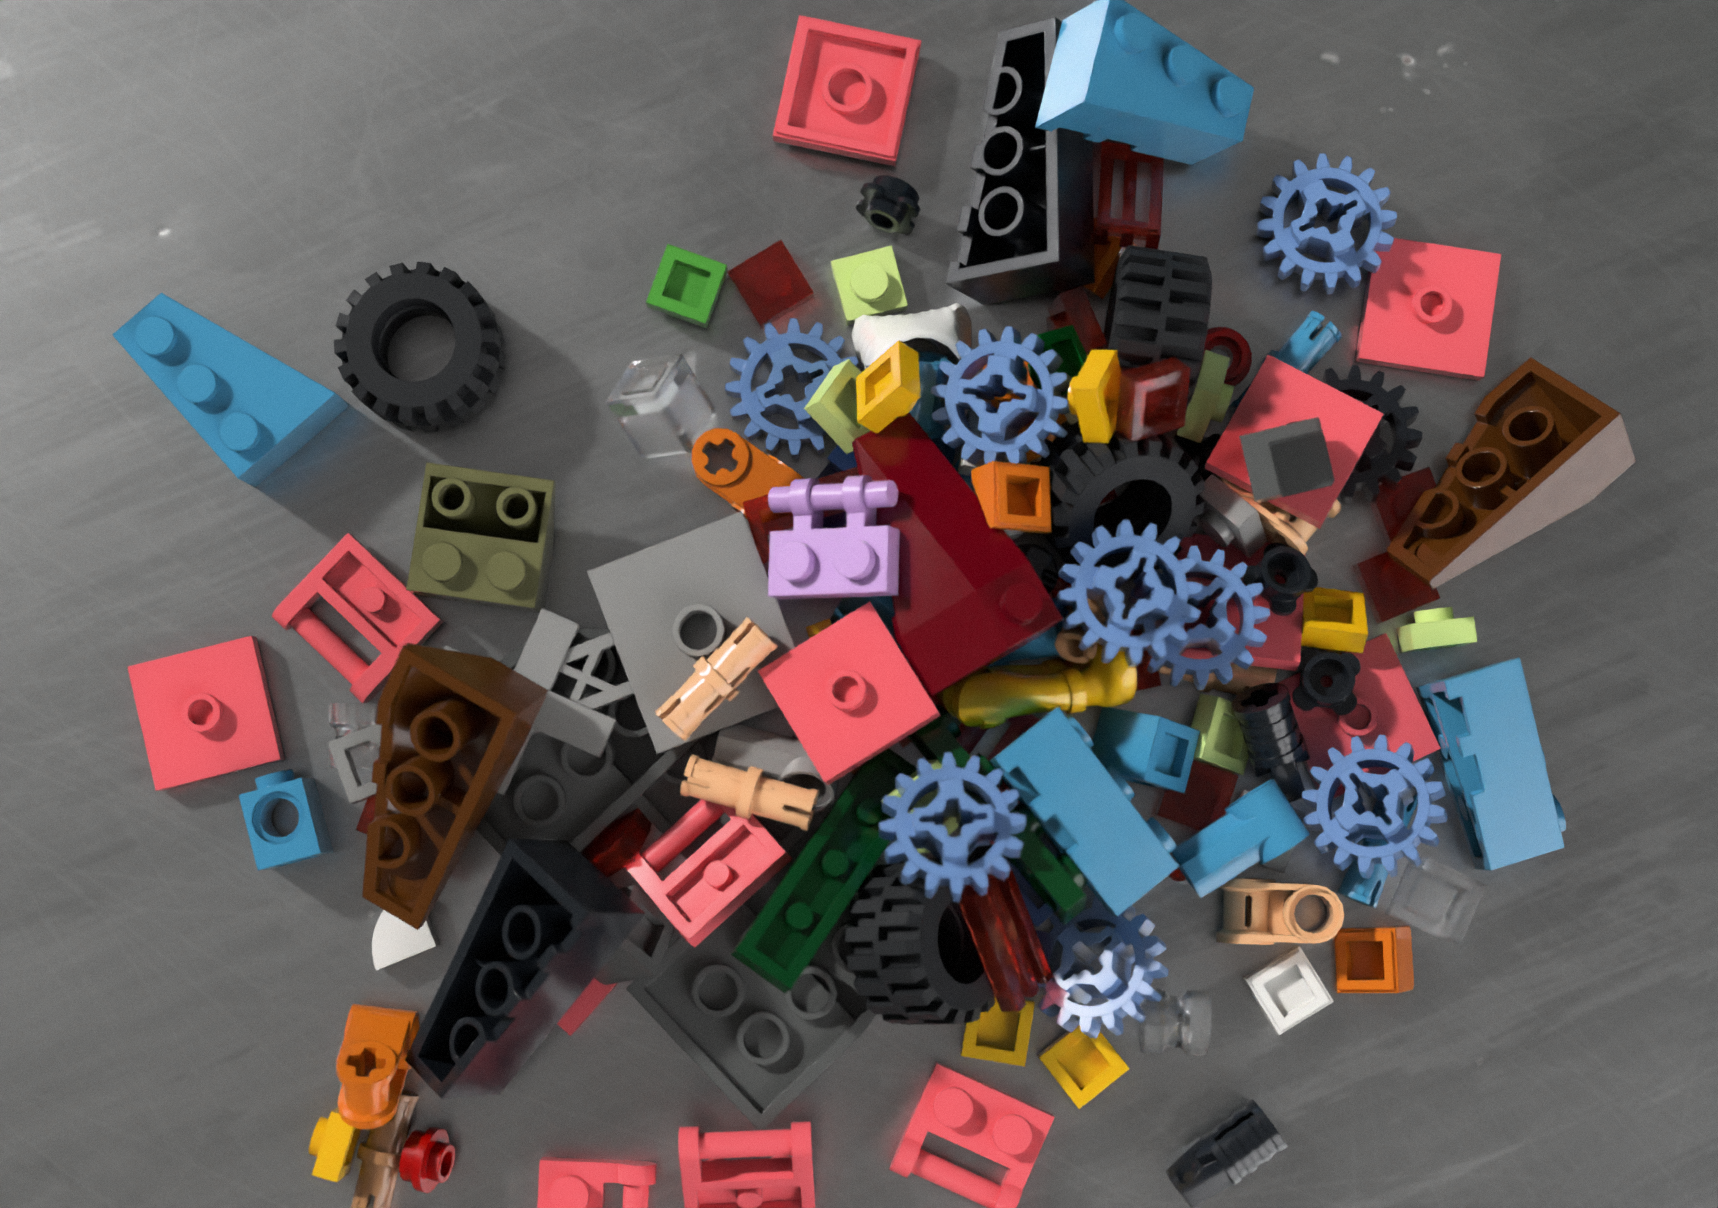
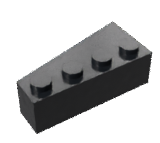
[946,17,1095,305]
[405,839,646,1099]

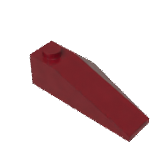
[852,413,1063,698]

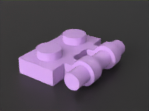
[768,475,900,600]

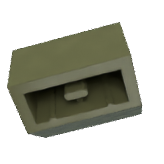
[406,462,556,613]

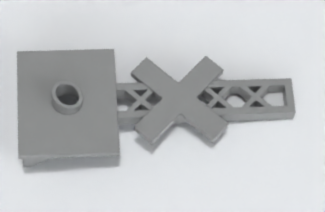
[327,511,795,804]

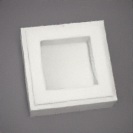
[1242,945,1334,1035]

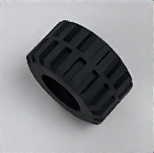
[1101,245,1212,417]
[334,262,506,432]
[1030,405,1205,582]
[845,858,1012,1024]

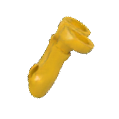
[937,644,1137,729]

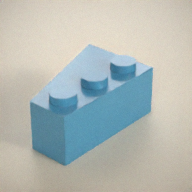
[1035,0,1254,165]
[112,293,350,488]
[1416,658,1566,871]
[989,707,1179,917]

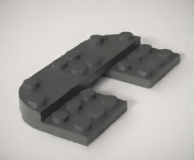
[476,628,877,1130]

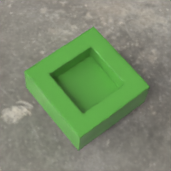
[646,244,728,328]

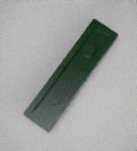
[907,704,1087,925]
[731,748,917,994]

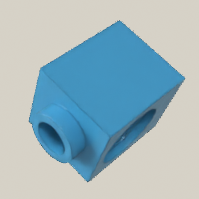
[1091,707,1200,793]
[239,769,334,870]

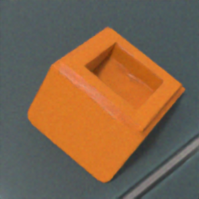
[971,461,1052,533]
[1334,926,1414,993]

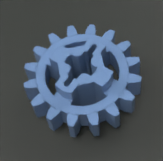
[1256,153,1397,295]
[725,318,859,459]
[931,326,1072,465]
[1056,520,1203,667]
[1128,546,1270,690]
[1302,734,1447,879]
[879,752,1026,902]
[1025,896,1169,1039]

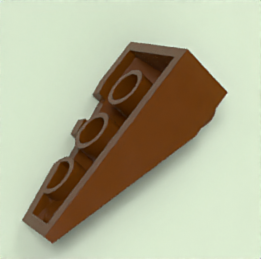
[1387,357,1636,589]
[362,643,549,930]

